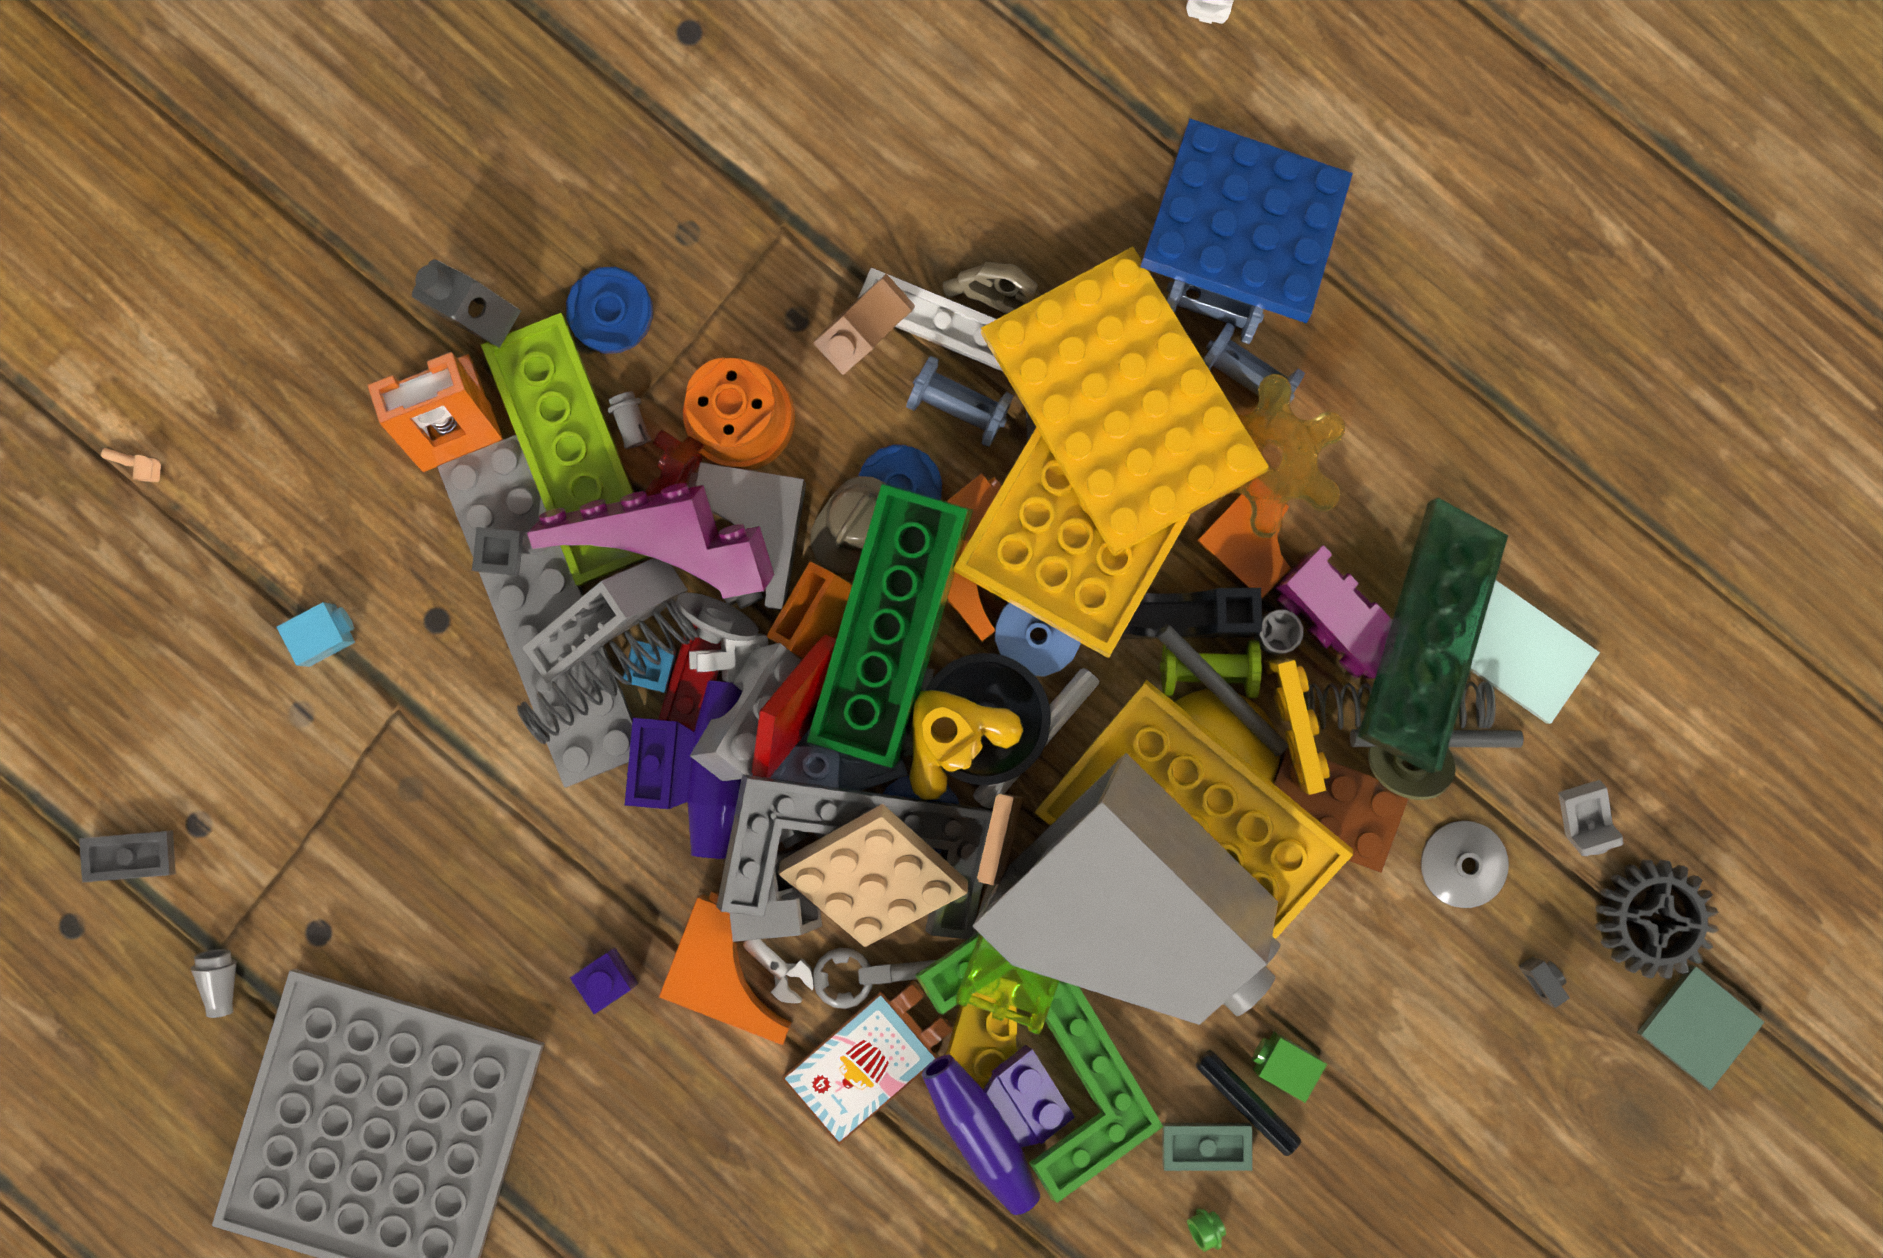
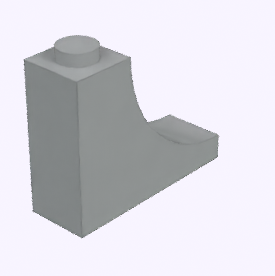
[688,462,806,610]
[522,558,687,683]

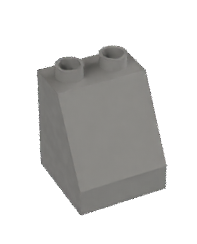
[973,753,1281,1025]

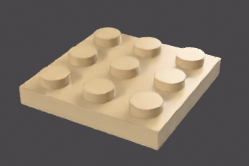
[778,804,968,947]

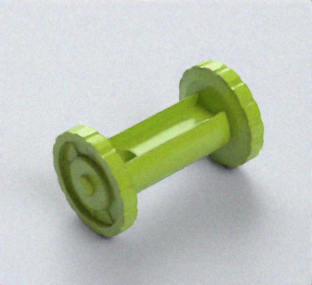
[1159,640,1262,698]

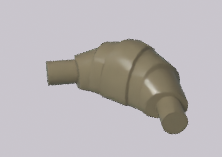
[943,262,1041,314]

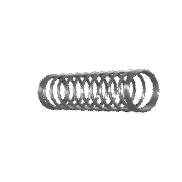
[517,599,699,744]
[1303,681,1496,730]

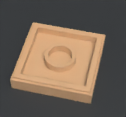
[977,794,1023,886]

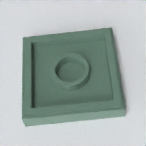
[1637,965,1764,1090]

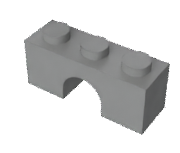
[690,643,802,781]

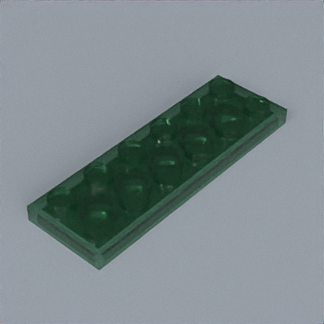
[1358,498,1508,773]

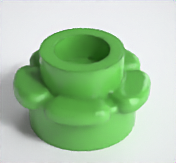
[1187,1209,1226,1252]

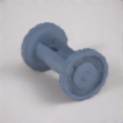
[1166,279,1264,344]
[1203,322,1305,421]
[906,356,1014,447]

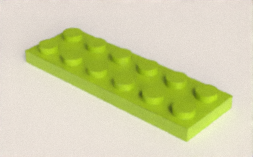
[481,313,651,586]

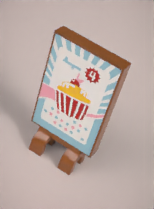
[782,980,953,1145]

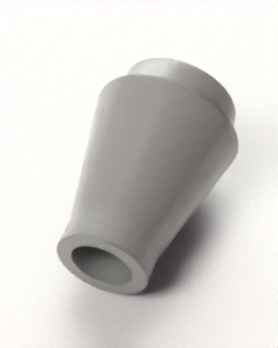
[191,949,237,1018]

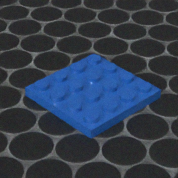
[1140,118,1353,323]

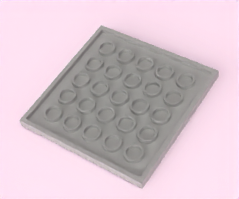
[212,969,545,1258]

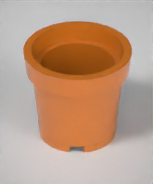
[683,358,795,471]

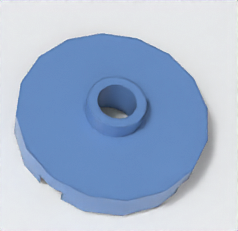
[995,602,1081,676]

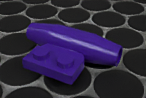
[624,681,743,859]
[922,1045,1075,1215]

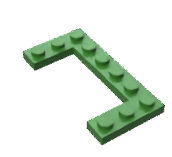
[915,932,1163,1203]

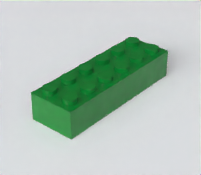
[807,484,973,768]

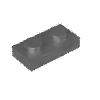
[79,831,176,883]

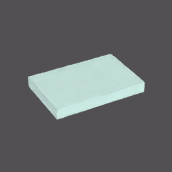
[1440,578,1600,724]

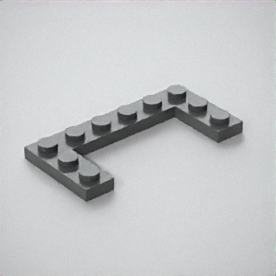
[716,774,993,940]

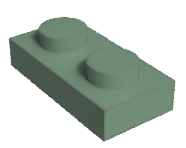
[1162,1123,1252,1171]

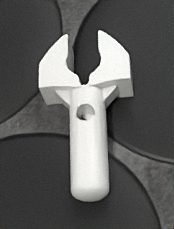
[743,939,814,1003]

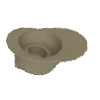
[810,476,886,573]

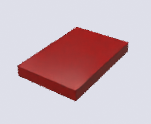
[752,634,836,778]

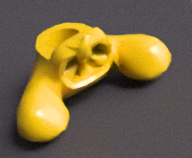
[909,690,1023,800]

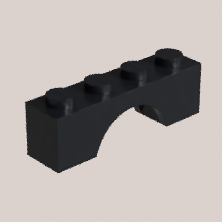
[1120,588,1262,639]

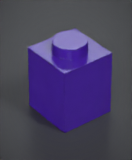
[570,948,639,1014]

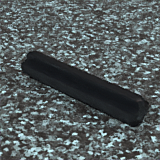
[1195,1050,1301,1156]

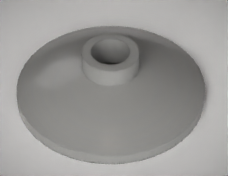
[676,592,759,644]
[1421,821,1509,908]

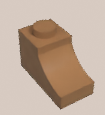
[813,274,915,375]

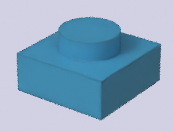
[623,641,677,693]

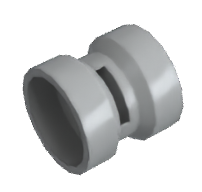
[1254,610,1303,655]

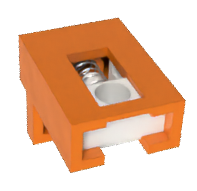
[368,352,503,472]

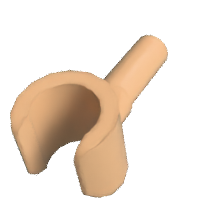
[101,448,161,482]

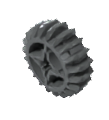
[1595,859,1719,979]

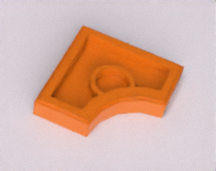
[1197,477,1291,599]

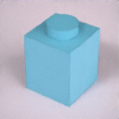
[276,602,355,667]

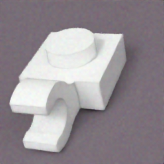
[689,634,768,682]

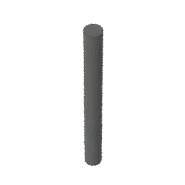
[1156,624,1288,756]
[1350,729,1524,748]

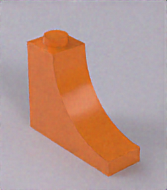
[946,473,1002,643]
[659,891,792,1045]

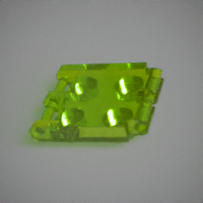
[956,934,1059,1035]

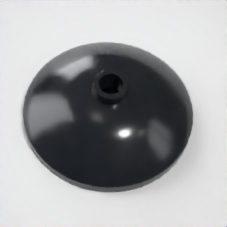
[925,653,1051,785]

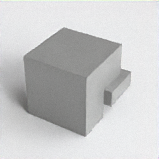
[730,849,822,942]

